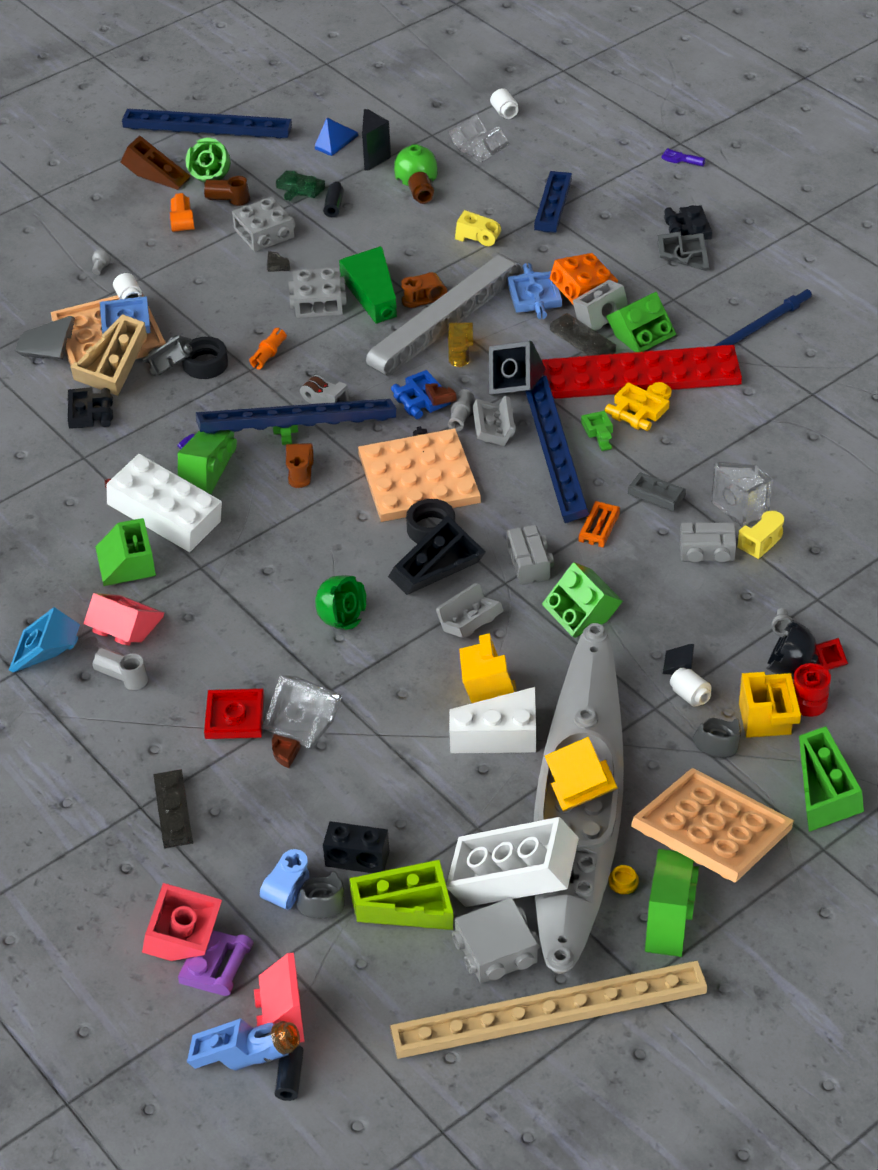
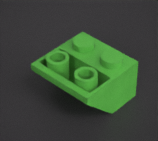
[606,292,677,352]
[96,518,156,586]
[542,562,623,638]

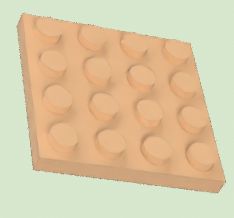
[50,293,166,366]
[358,428,481,522]
[631,768,794,883]

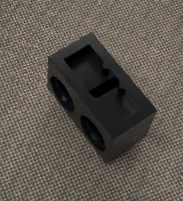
[323,821,390,873]

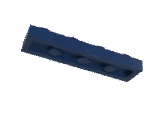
[534,171,572,233]

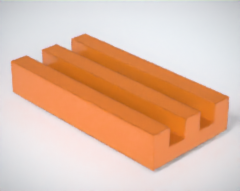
[579,501,620,548]

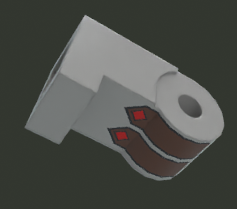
[300,375,349,404]

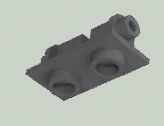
[141,335,193,376]

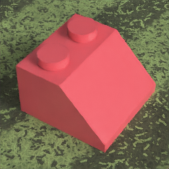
[84,593,164,646]
[142,883,222,961]
[254,952,305,1042]

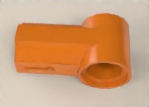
[170,193,194,232]

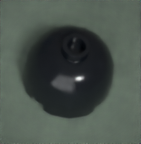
[767,620,819,677]

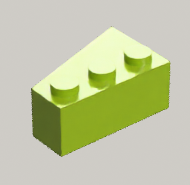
[350,860,454,930]

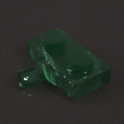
[276,170,325,202]

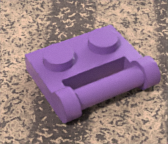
[178,930,254,996]

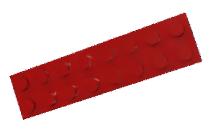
[542,345,742,399]

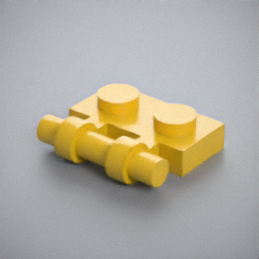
[605,383,670,431]

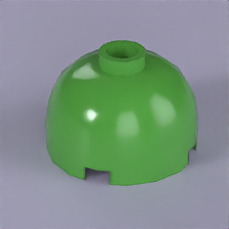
[186,137,231,182]
[394,144,438,186]

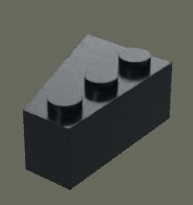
[388,515,486,595]

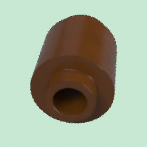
[408,172,434,204]

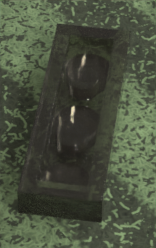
[550,313,616,356]
[153,769,193,849]

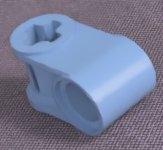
[260,849,310,910]

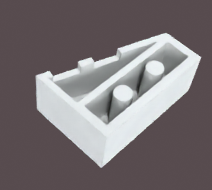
[449,687,536,753]

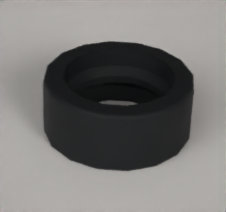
[182,336,228,379]
[406,499,455,544]

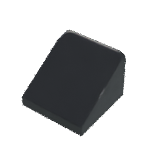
[663,644,694,675]

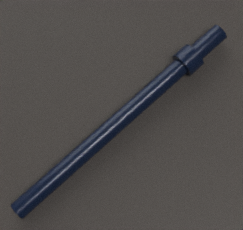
[714,289,812,346]

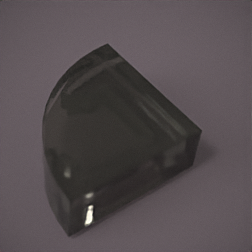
[267,251,290,272]

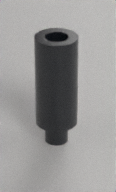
[323,181,344,217]
[274,1036,304,1101]

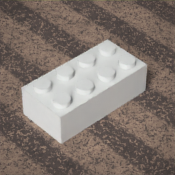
[107,454,222,552]
[446,817,579,907]

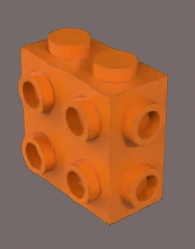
[549,253,618,304]

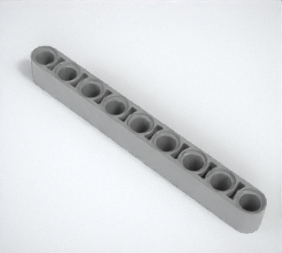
[366,254,521,376]

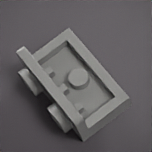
[473,396,516,446]
[436,583,503,638]

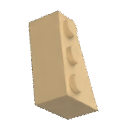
[70,314,147,396]

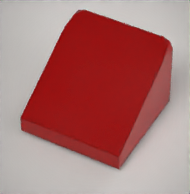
[815,638,848,670]

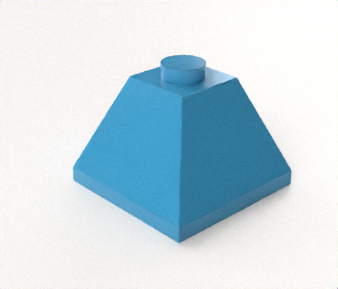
[9,607,80,673]

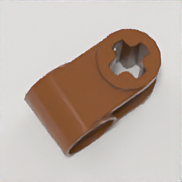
[401,272,447,308]
[286,443,314,488]

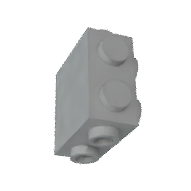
[232,197,295,252]
[289,267,347,318]
[452,897,540,984]

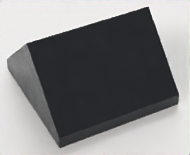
[362,109,391,171]
[489,341,546,395]

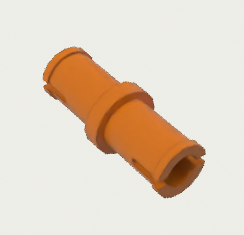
[249,328,287,369]

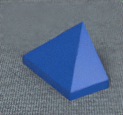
[315,118,358,156]

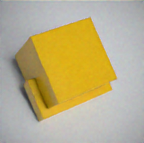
[459,633,517,703]
[739,672,801,738]
[545,737,618,812]

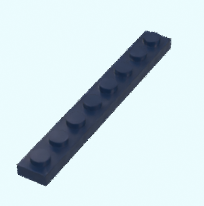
[122,109,292,138]
[525,376,589,524]
[196,399,397,434]

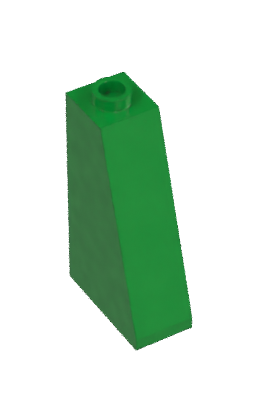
[339,246,397,324]

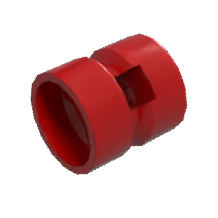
[793,663,831,717]

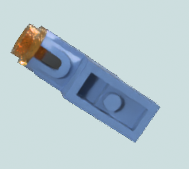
[187,1018,300,1071]

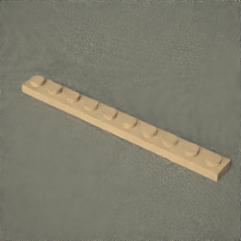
[390,961,707,1059]

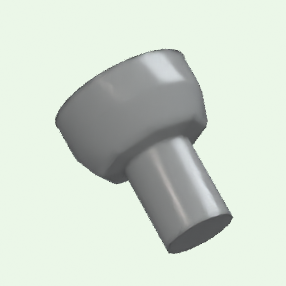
[92,250,111,275]
[772,608,793,636]

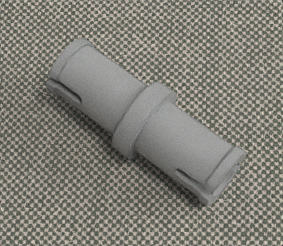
[448,389,474,432]

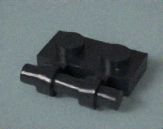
[664,205,712,240]
[68,387,113,429]

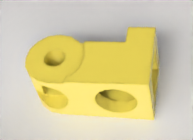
[455,210,501,246]
[737,511,784,559]

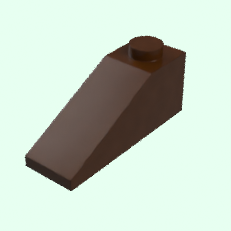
[120,135,191,190]

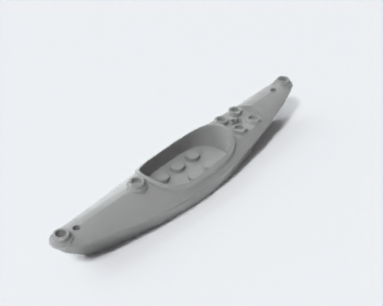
[534,623,624,974]

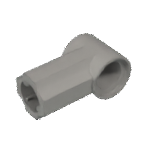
[92,648,148,690]

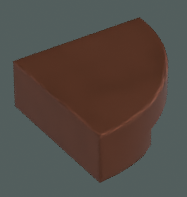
[425,383,457,406]
[272,734,301,768]

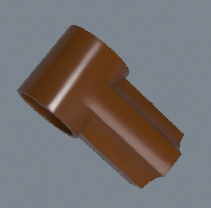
[204,176,250,206]

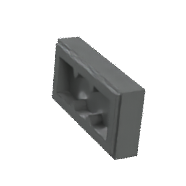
[628,472,686,511]

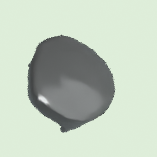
[693,717,741,758]
[296,871,345,919]

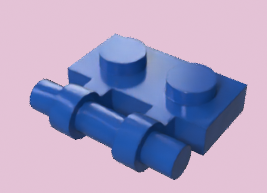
[391,370,451,419]

